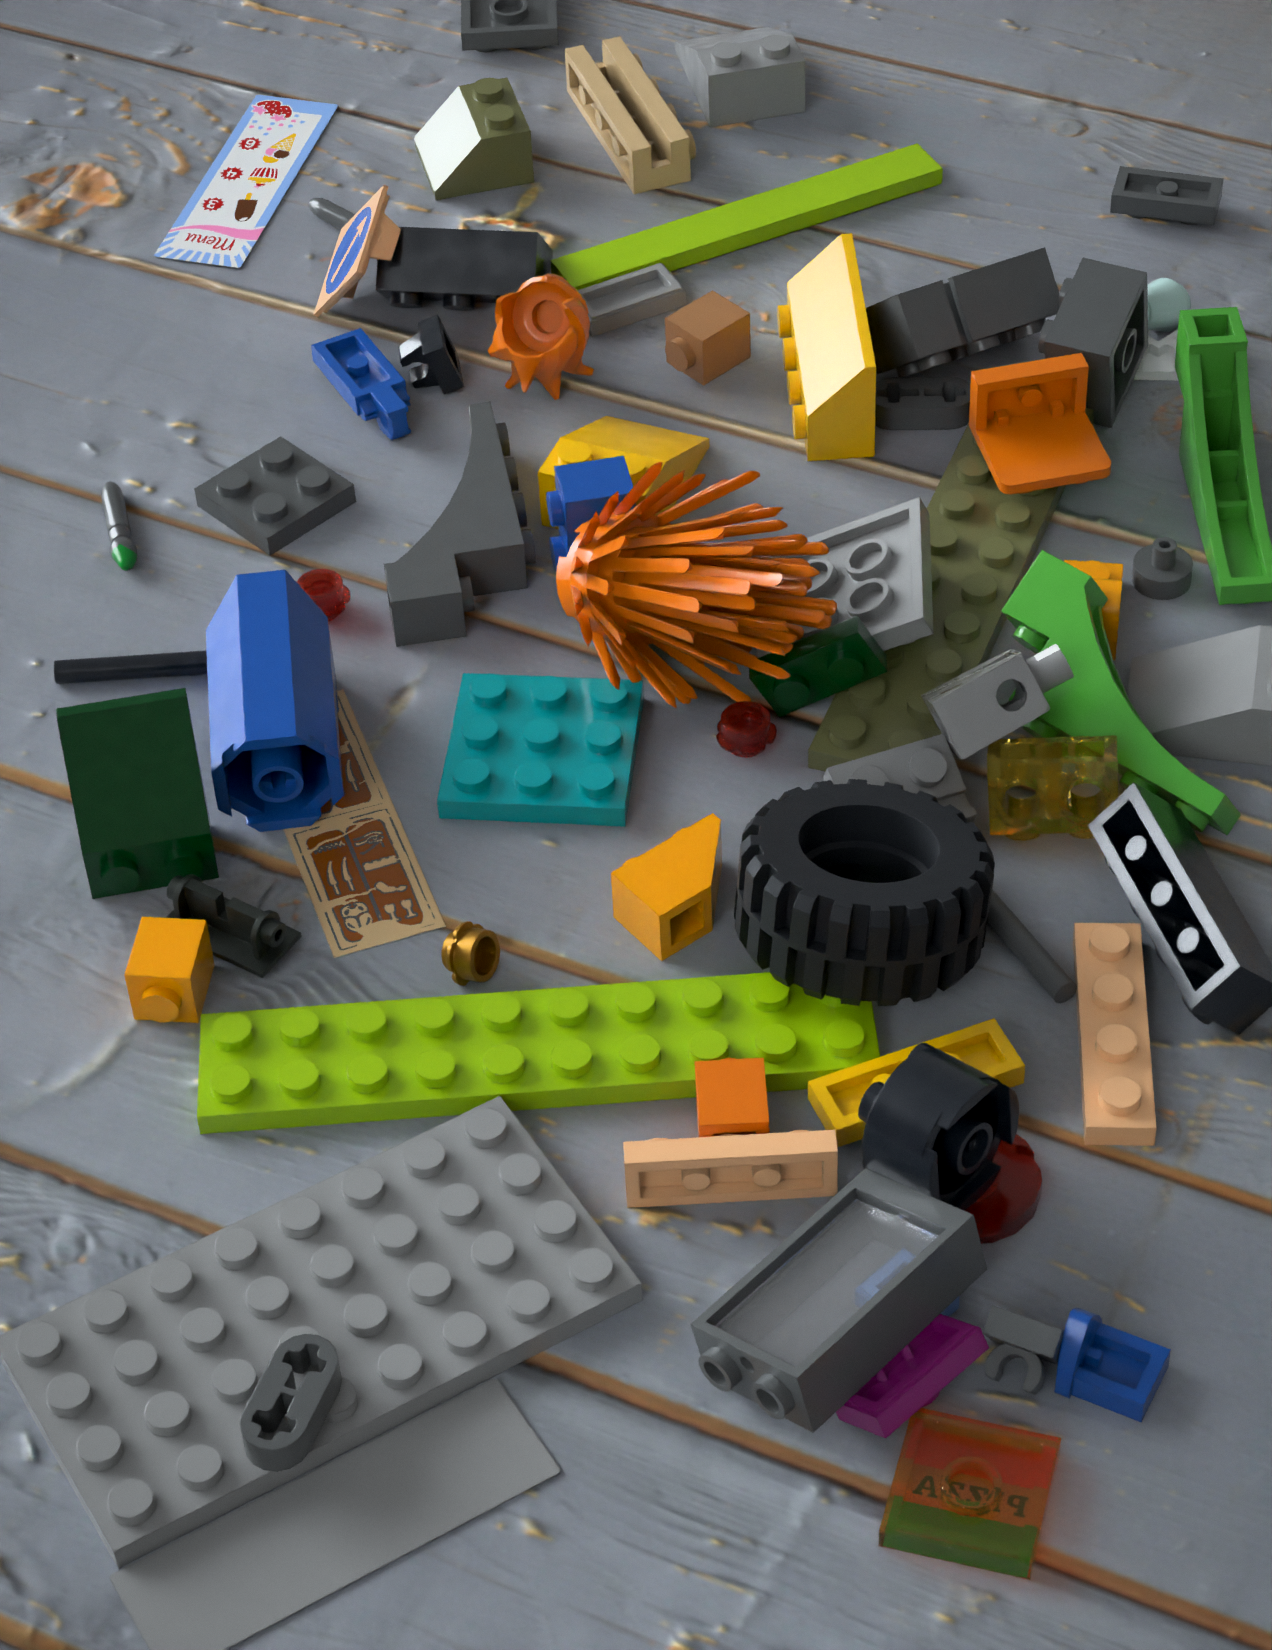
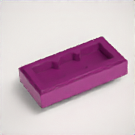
[836,1314,989,1439]

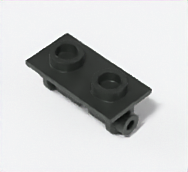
[166,874,302,978]

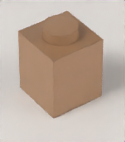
[665,290,751,386]

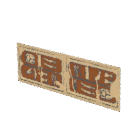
[283,689,446,958]

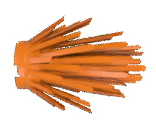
[556,462,837,708]

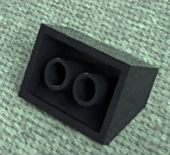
[376,227,553,311]

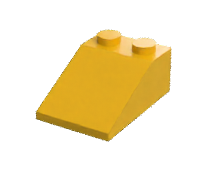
[538,416,710,529]

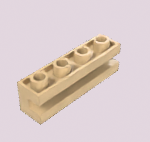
[565,36,696,194]

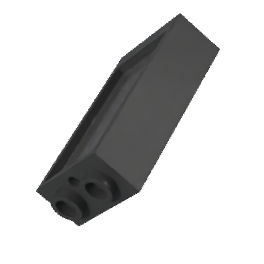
[690,1168,987,1433]

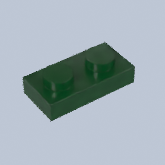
[749,616,887,717]

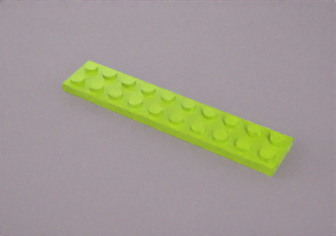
[197,972,880,1134]

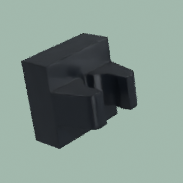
[398,315,464,395]

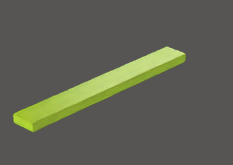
[550,143,943,290]

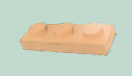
[623,1130,838,1208]

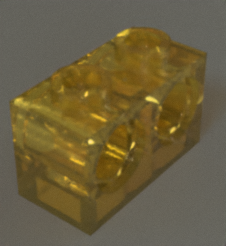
[987,735,1119,841]

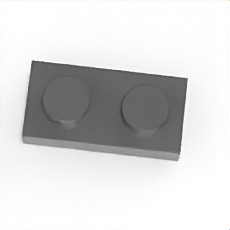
[1110,166,1224,225]

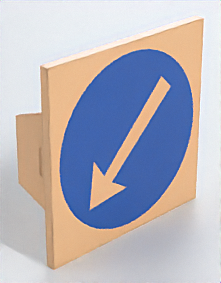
[313,185,401,317]

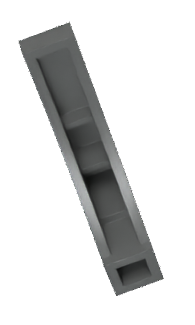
[384,401,536,647]

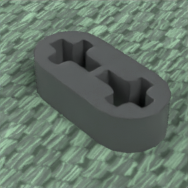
[875,376,970,430]
[239,1334,342,1472]

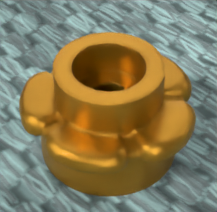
[441,921,500,986]

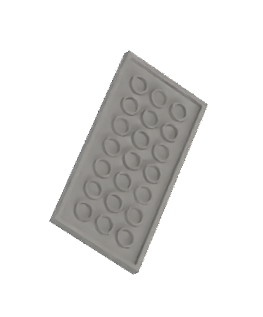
[0,1096,643,1569]

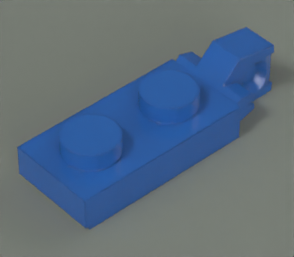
[311,328,411,440]

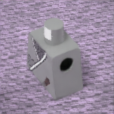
[921,644,1074,760]

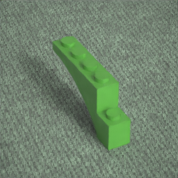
[1174,307,1272,605]
[1001,550,1241,836]

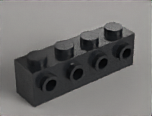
[1088,782,1272,1035]

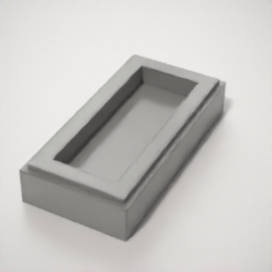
[578,263,687,337]

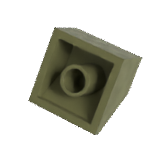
[414,77,534,200]

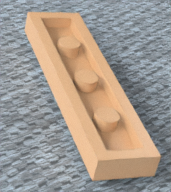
[1073,923,1157,1146]

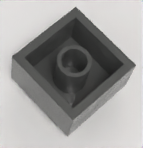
[1038,258,1148,428]

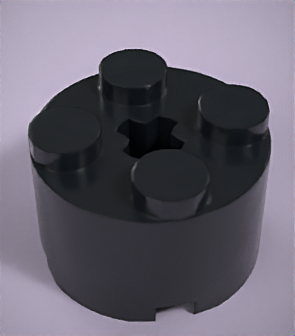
[858,1043,1019,1210]

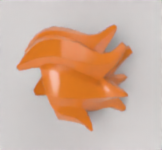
[488,273,594,400]

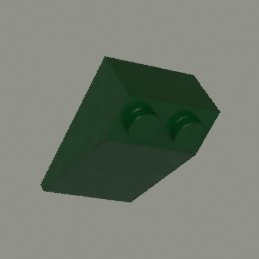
[55,688,219,899]

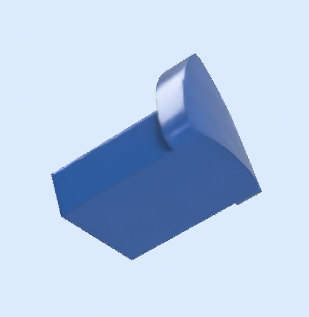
[1054,1308,1171,1422]

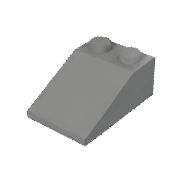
[675,27,806,128]
[1127,625,1272,766]

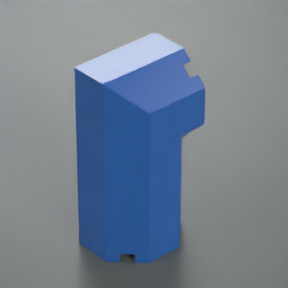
[206,570,344,832]

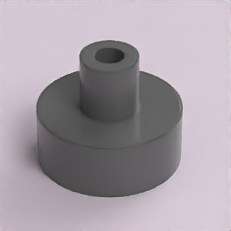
[1132,537,1193,600]

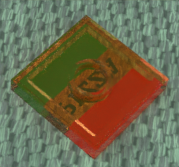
[879,1408,1061,1580]

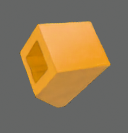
[611,813,722,961]

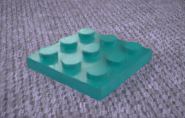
[437,673,644,827]

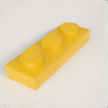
[808,1018,1025,1148]

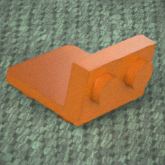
[969,353,1111,495]

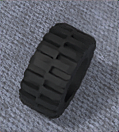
[734,779,995,1006]

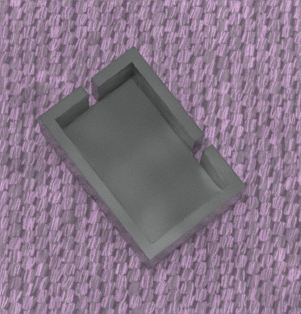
[866,247,1059,377]

